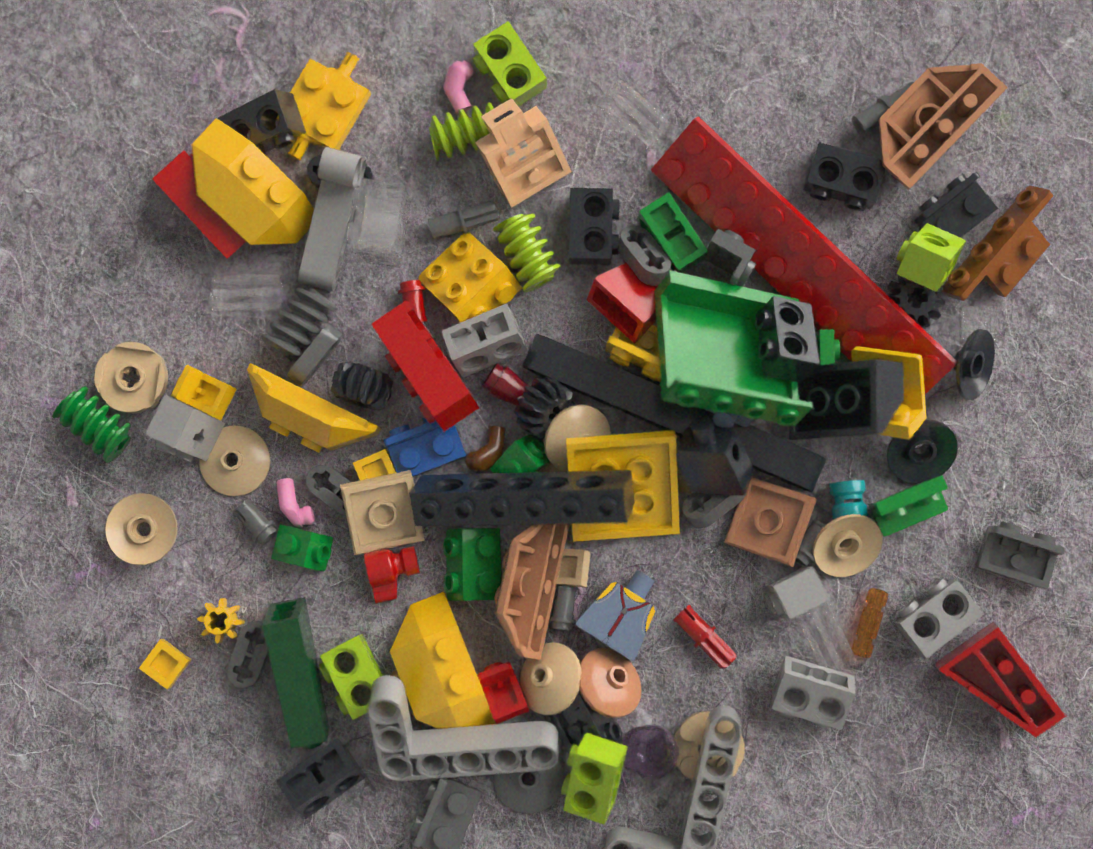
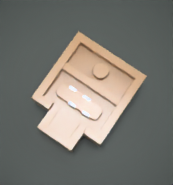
[475,98,572,208]

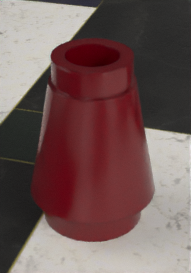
[482,363,530,406]

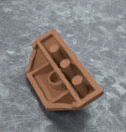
[878,63,1008,190]
[494,524,569,660]

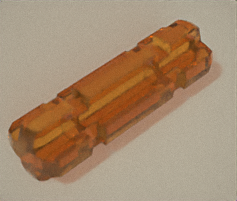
[851,588,889,659]

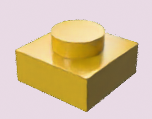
[353,449,397,480]
[139,638,192,690]

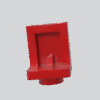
[477,662,530,724]

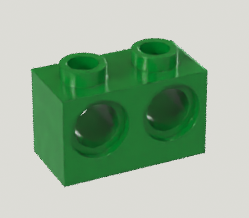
[637,192,708,273]

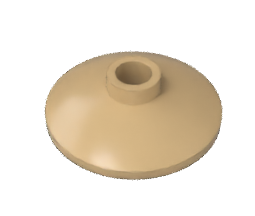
[544,405,610,472]
[199,426,270,496]
[105,493,178,565]
[813,514,883,577]
[520,643,581,715]

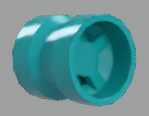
[829,480,868,519]

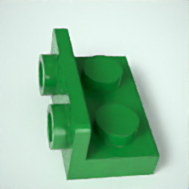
[868,475,948,537]

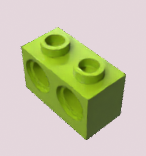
[472,21,547,106]
[319,634,384,720]
[561,733,627,825]

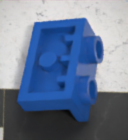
[383,417,467,477]

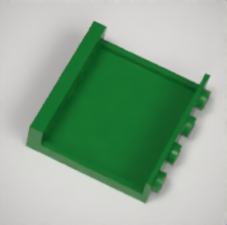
[654,271,813,426]

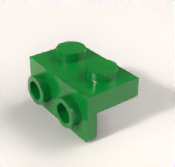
[443,528,501,601]

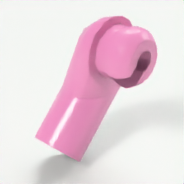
[443,61,473,115]
[276,478,315,528]

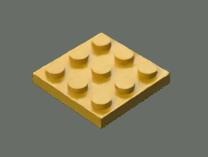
[566,430,680,542]

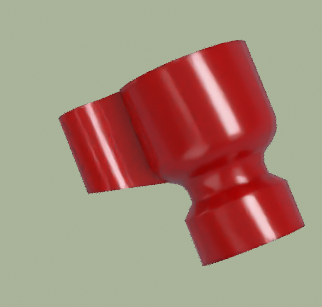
[364,546,420,604]

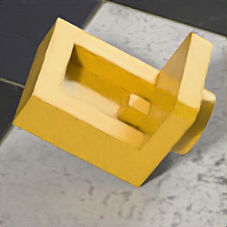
[171,365,237,420]

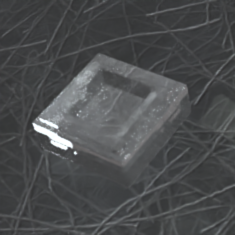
[959,306,998,344]

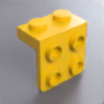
[418,232,523,323]
[605,325,661,383]

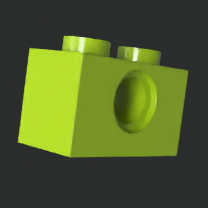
[896,223,966,292]

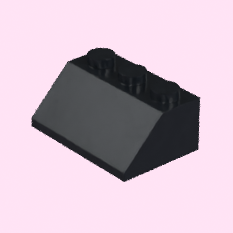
[789,359,904,440]

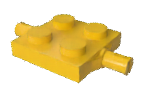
[276,52,371,161]

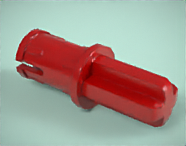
[673,604,737,669]

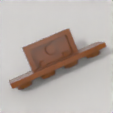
[942,186,1053,301]

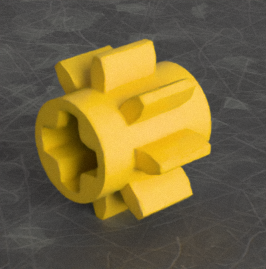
[197,598,245,643]

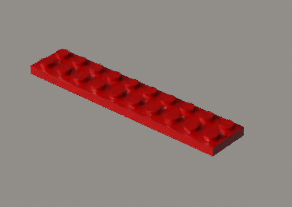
[651,116,957,395]

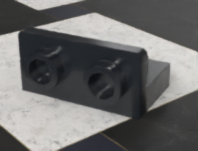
[914,172,998,238]
[548,689,624,754]

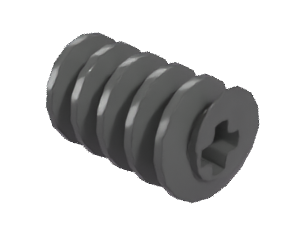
[261,284,337,362]

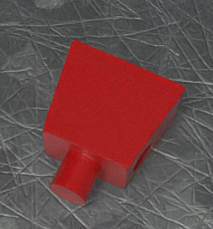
[586,263,671,344]

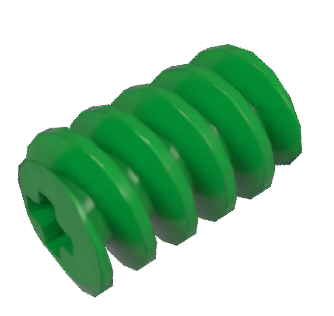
[52,386,132,463]

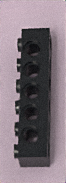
[409,470,635,526]

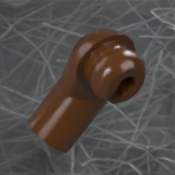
[465,426,506,472]

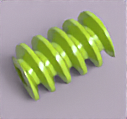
[429,102,494,161]
[493,213,561,293]

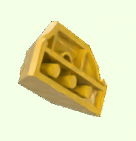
[191,118,314,245]
[247,363,381,453]
[390,591,496,729]

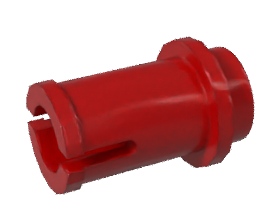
[397,280,428,323]

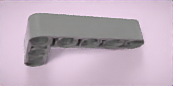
[368,675,558,781]
[605,705,742,849]

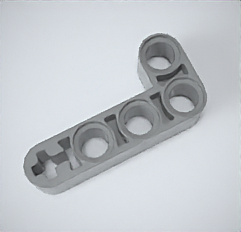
[298,147,366,291]

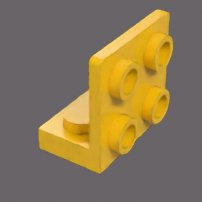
[851,346,926,439]

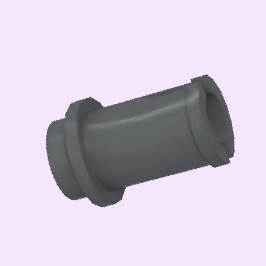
[233,499,278,545]
[795,519,826,567]
[549,586,577,631]

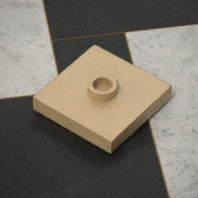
[340,470,425,555]

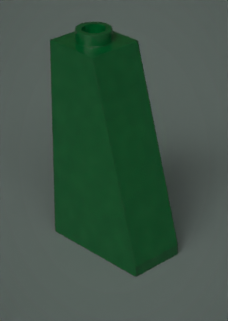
[262,597,329,750]

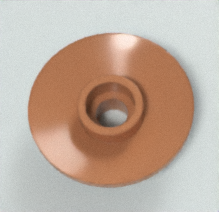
[579,648,641,718]

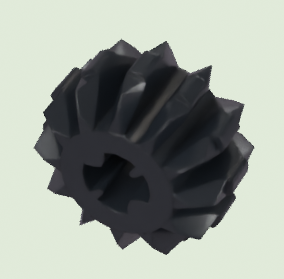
[887,275,945,329]
[330,361,393,410]
[513,376,575,439]

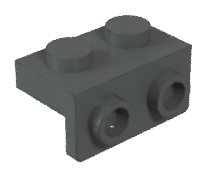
[704,229,756,287]
[975,521,1065,589]

